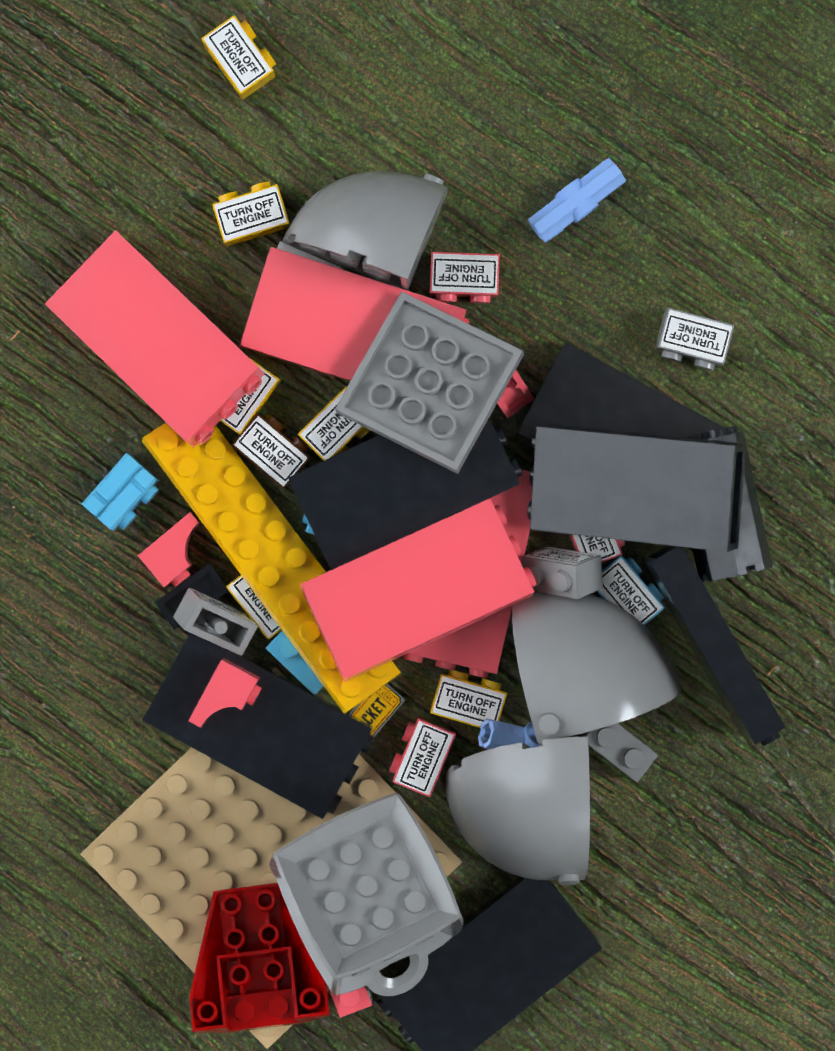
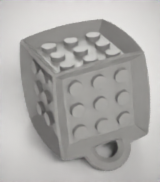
[269,793,463,996]

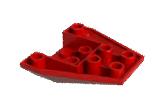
[189,883,330,1033]

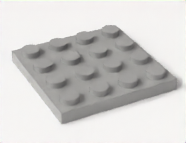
[335,291,524,474]

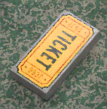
[350,684,406,736]

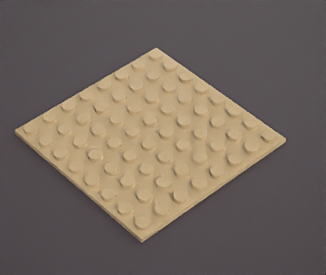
[80,667,462,1049]

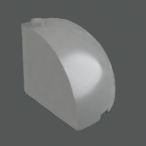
[282,171,448,291]
[512,591,683,744]
[445,736,590,885]

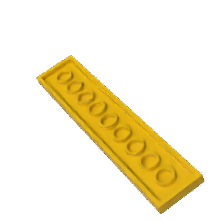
[142,423,401,714]

